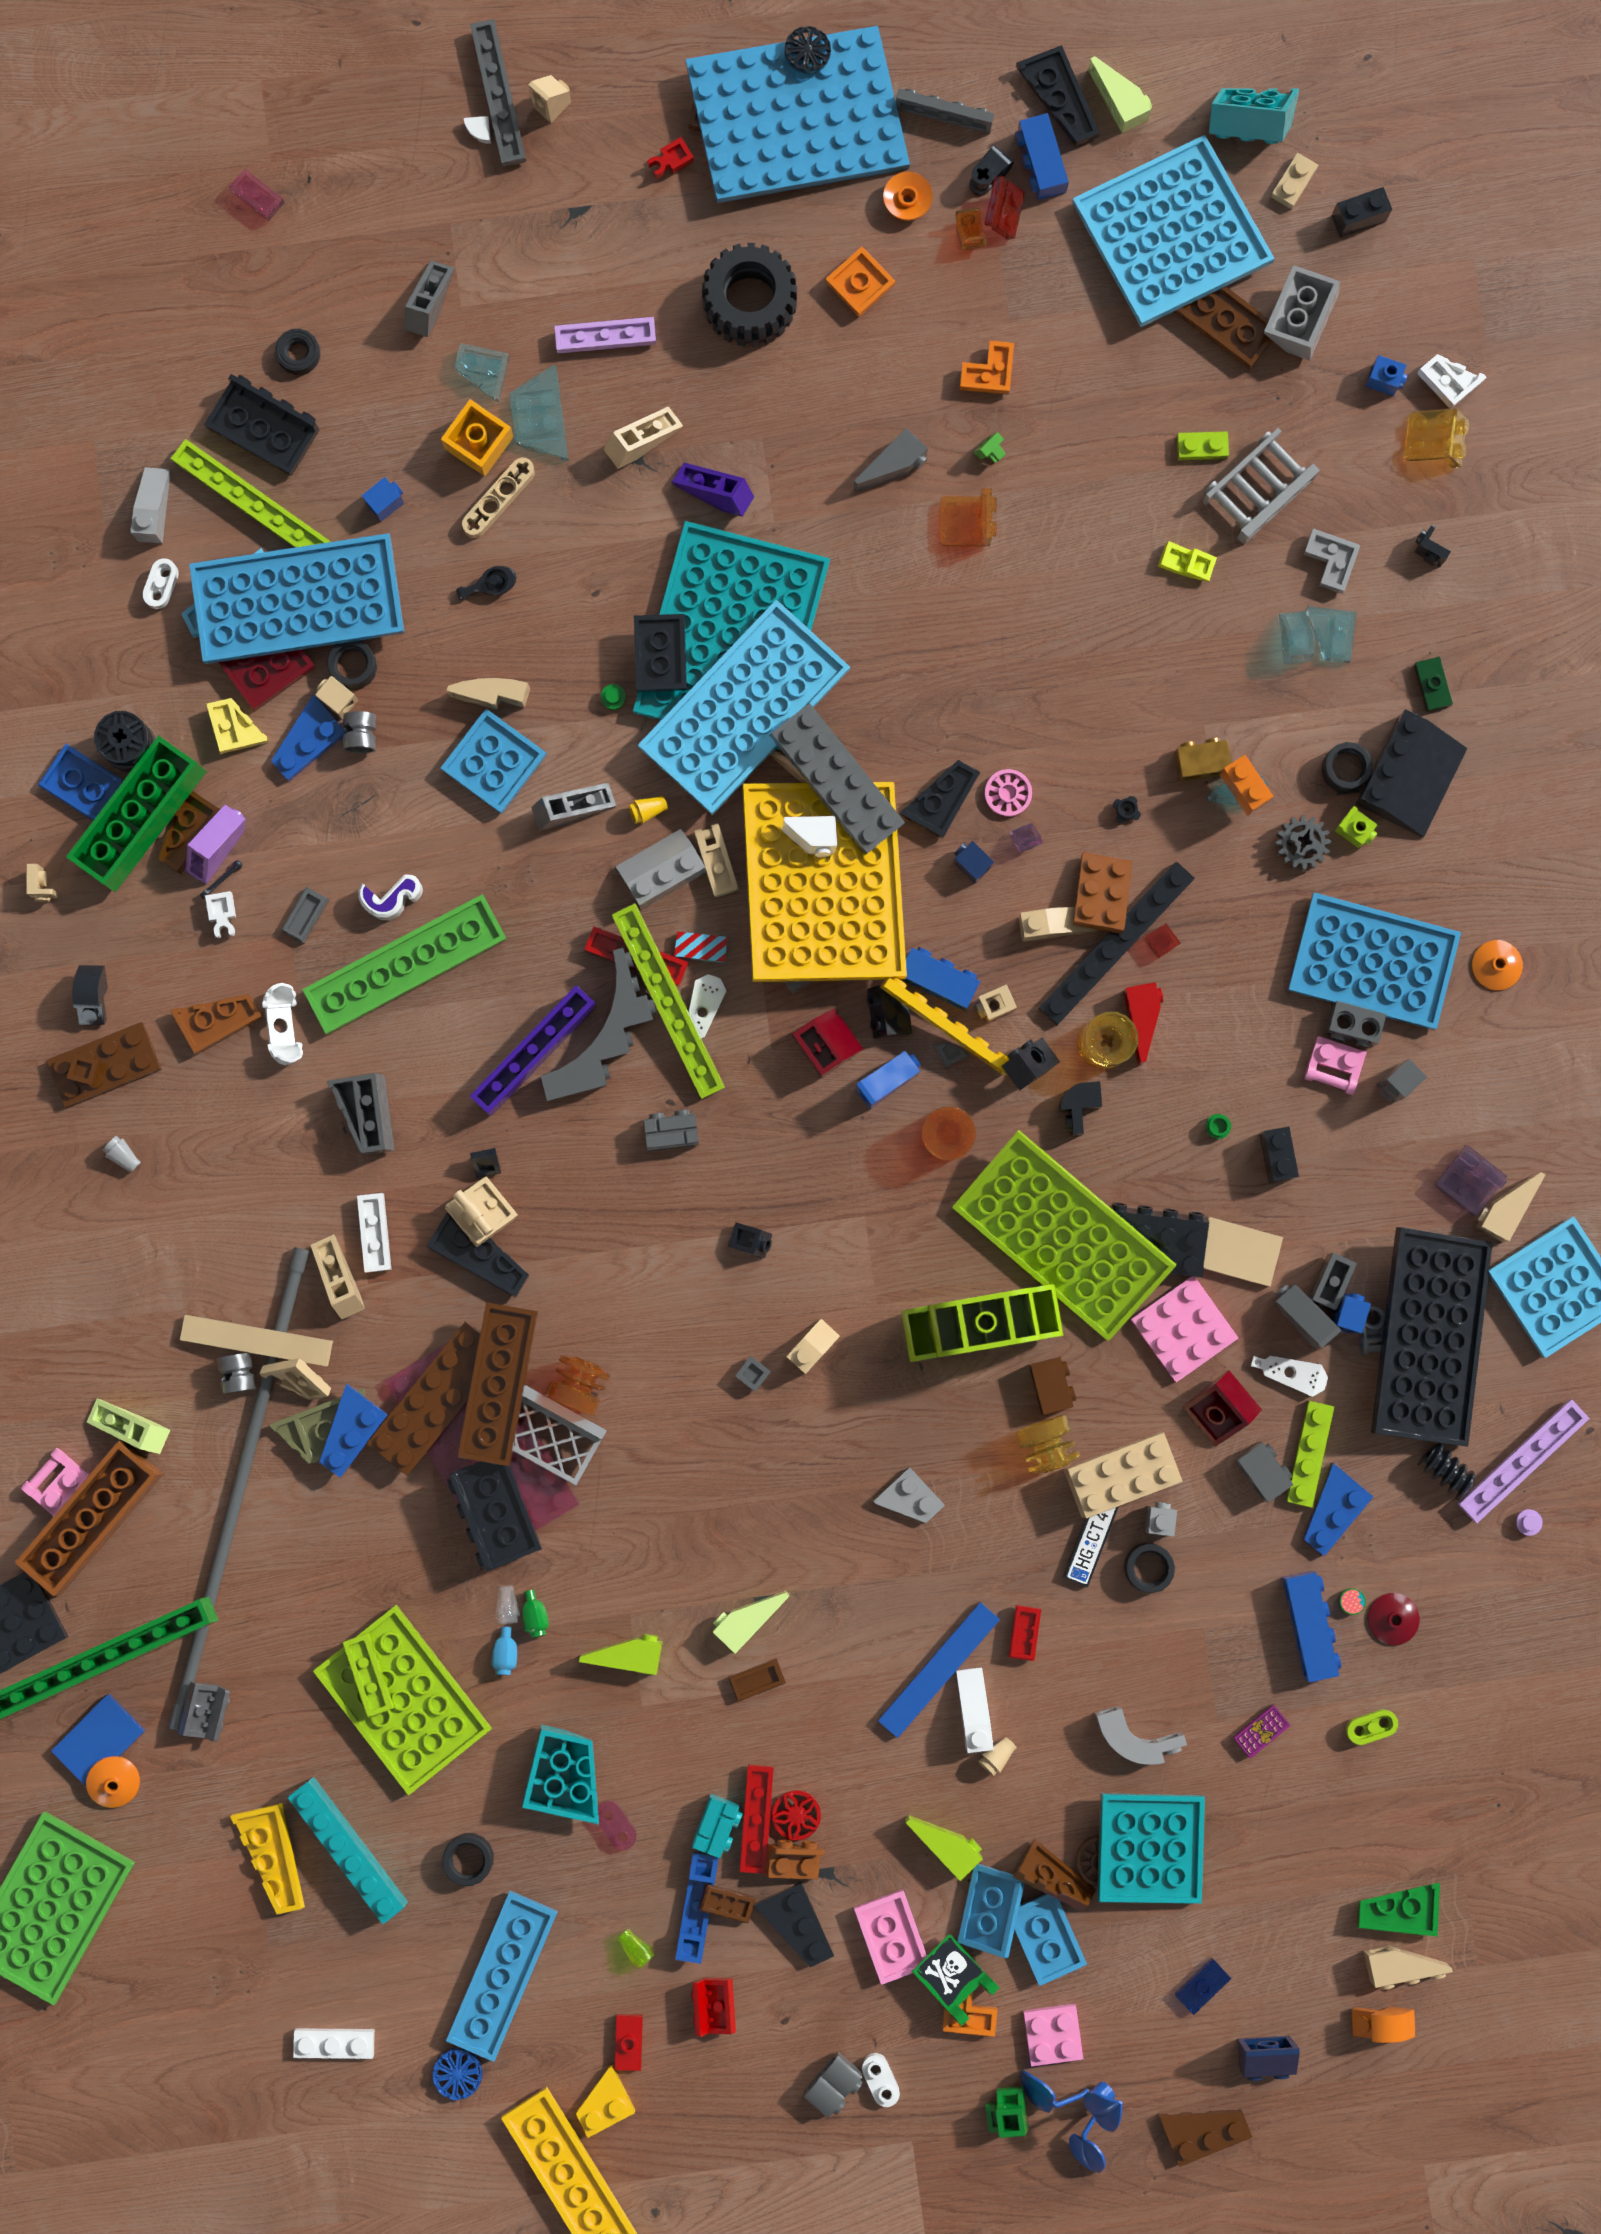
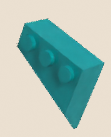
[1209,88,1299,144]
[522,1724,599,1824]

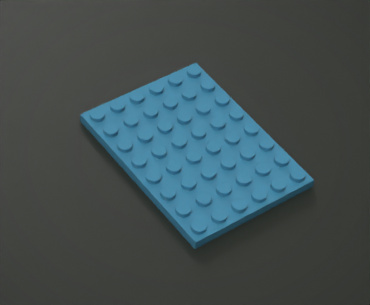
[685,26,910,203]

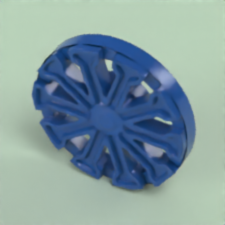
[433,2048,483,2100]

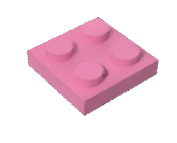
[1023,2003,1083,2066]

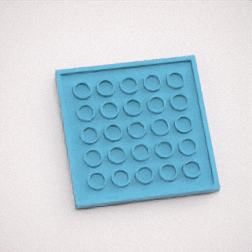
[1072,135,1275,327]

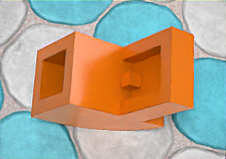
[1352,2006,1415,2043]

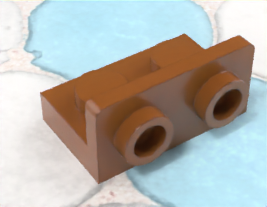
[765,1840,825,1879]

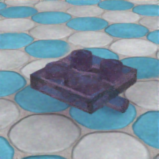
[1434,1145,1507,1217]

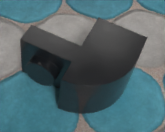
[72,965,108,1025]
[1059,1081,1102,1136]

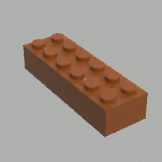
[15,1441,164,1596]

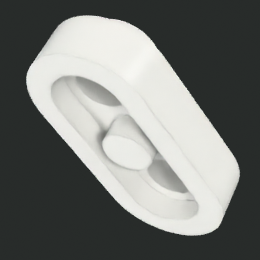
[143,559,179,609]
[862,2053,900,2107]

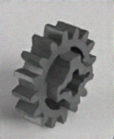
[1274,815,1331,871]

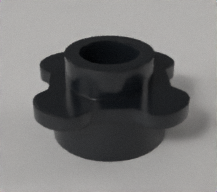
[1113,796,1141,824]

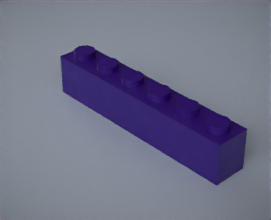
[470,985,597,1116]

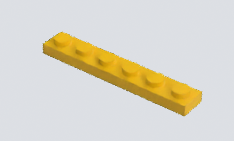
[880,977,1009,1075]

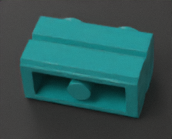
[691,1794,742,1858]

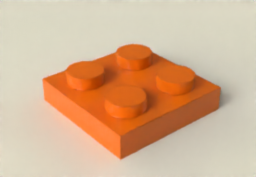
[825,246,896,317]

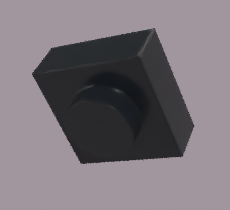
[470,1148,501,1178]

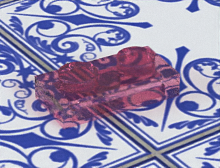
[229,169,285,221]

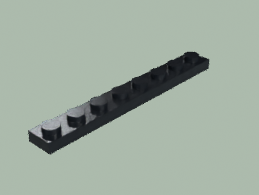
[1039,861,1195,1025]

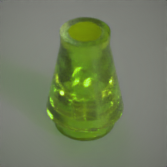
[617,1928,655,1969]

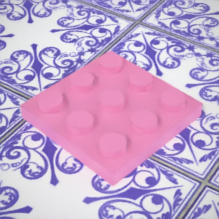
[1130,1276,1238,1383]

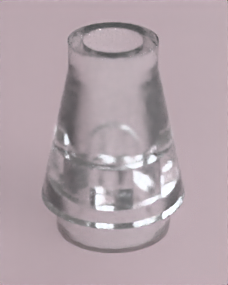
[494,1586,520,1624]

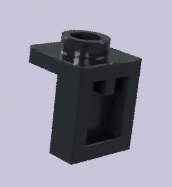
[728,1222,772,1258]

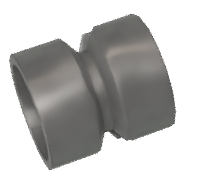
[343,711,376,753]
[217,1353,256,1394]

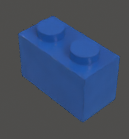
[1330,1293,1371,1334]

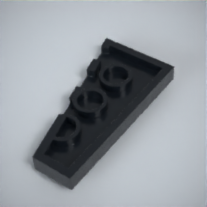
[1016,45,1100,146]

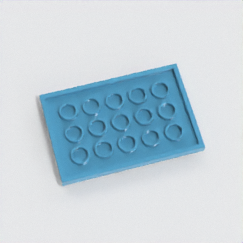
[1287,893,1461,1031]

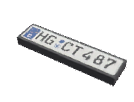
[1063,1506,1119,1587]

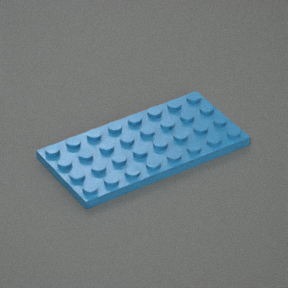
[189,533,405,664]

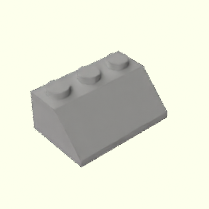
[1264,265,1340,360]
[615,829,706,910]

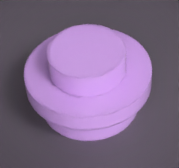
[1516,1509,1543,1536]

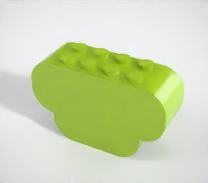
[901,1284,1064,1362]

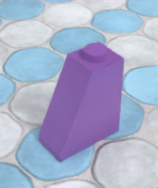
[186,805,246,884]

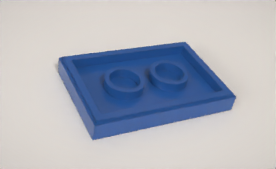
[38,744,124,821]
[51,1694,146,1787]

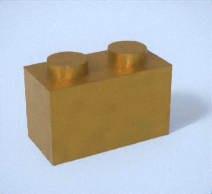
[1174,738,1232,782]

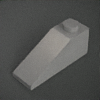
[131,467,171,544]

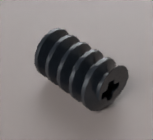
[1417,1443,1475,1500]

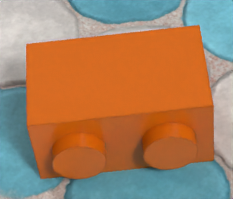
[1219,755,1274,816]

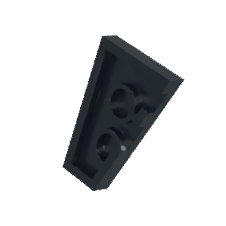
[899,760,980,839]
[754,1881,834,1967]

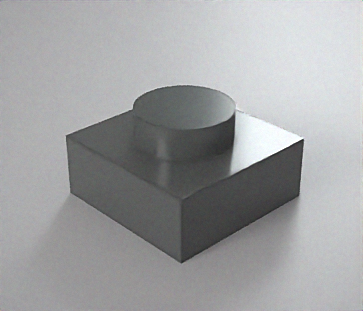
[735,1356,771,1392]

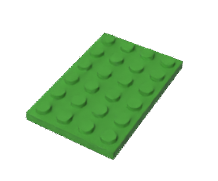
[0,1811,136,2005]

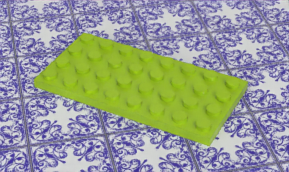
[952,1130,1176,1341]

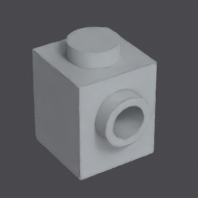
[1145,1502,1177,1536]

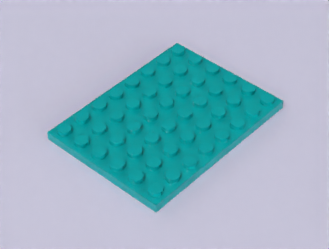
[633,521,830,751]

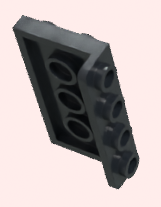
[204,374,320,477]
[1108,1202,1209,1277]
[447,1461,543,1571]

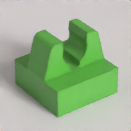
[973,432,1006,463]

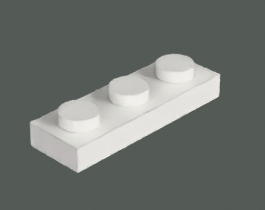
[357,1193,392,1273]
[293,2028,375,2059]

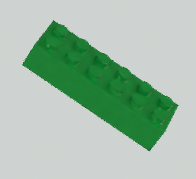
[66,735,207,893]

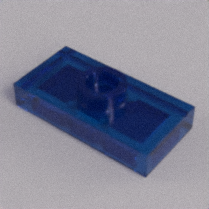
[1174,1957,1232,2015]

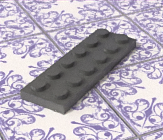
[769,703,905,855]

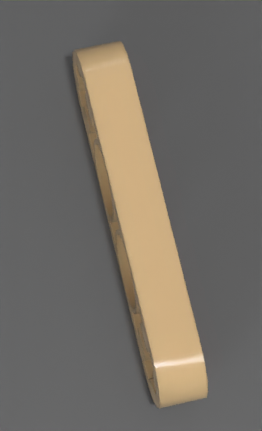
[462,457,535,539]

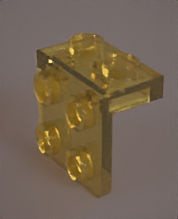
[1404,408,1469,468]

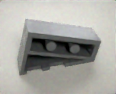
[326,1073,395,1155]

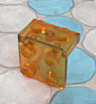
[940,488,997,547]

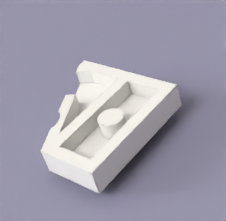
[1417,354,1487,409]

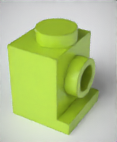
[1334,806,1377,849]

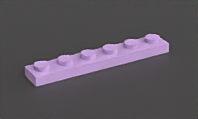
[1457,1399,1590,1523]

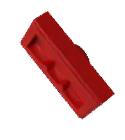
[1008,1605,1042,1661]
[615,2014,643,2071]

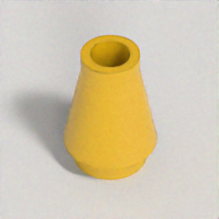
[628,795,668,824]

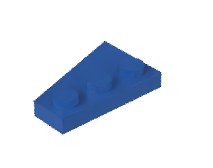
[271,694,346,781]
[320,1384,388,1478]
[1303,1463,1373,1556]

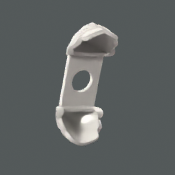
[262,983,303,1066]

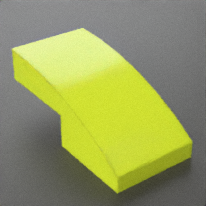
[1158,541,1217,582]

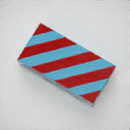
[674,931,728,963]

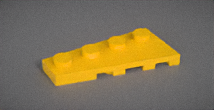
[230,1803,305,1914]

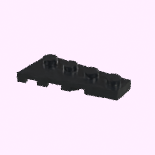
[427,1212,529,1298]

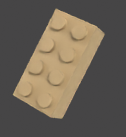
[1063,1432,1183,1518]

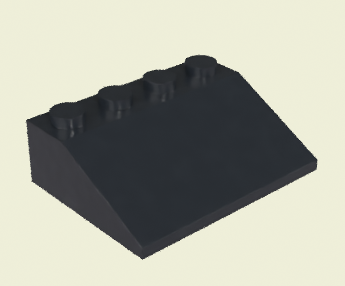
[1356,709,1468,838]

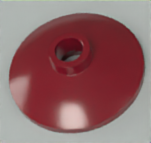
[1367,1593,1420,1645]

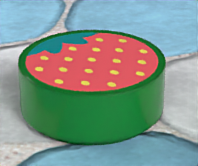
[1338,1588,1366,1615]

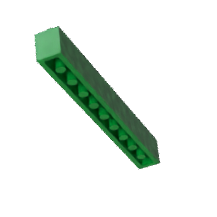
[0,1597,219,1721]

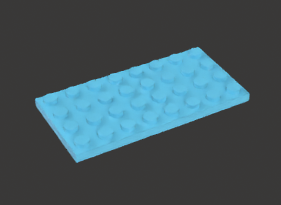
[638,600,850,815]

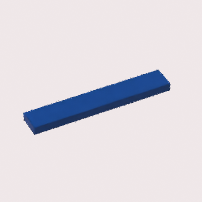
[878,1602,1000,1738]

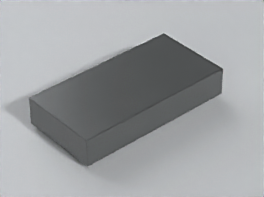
[281,887,329,944]

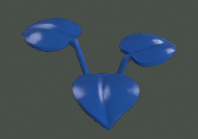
[1021,2069,1123,2173]

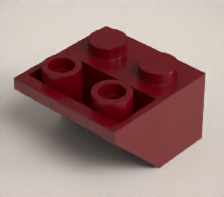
[793,1008,863,1079]

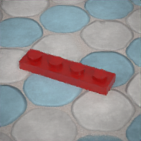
[584,926,689,987]
[740,1764,774,1874]

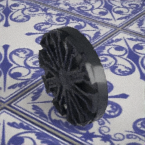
[784,26,831,74]

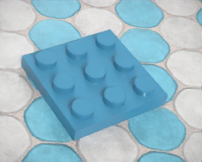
[440,709,547,814]

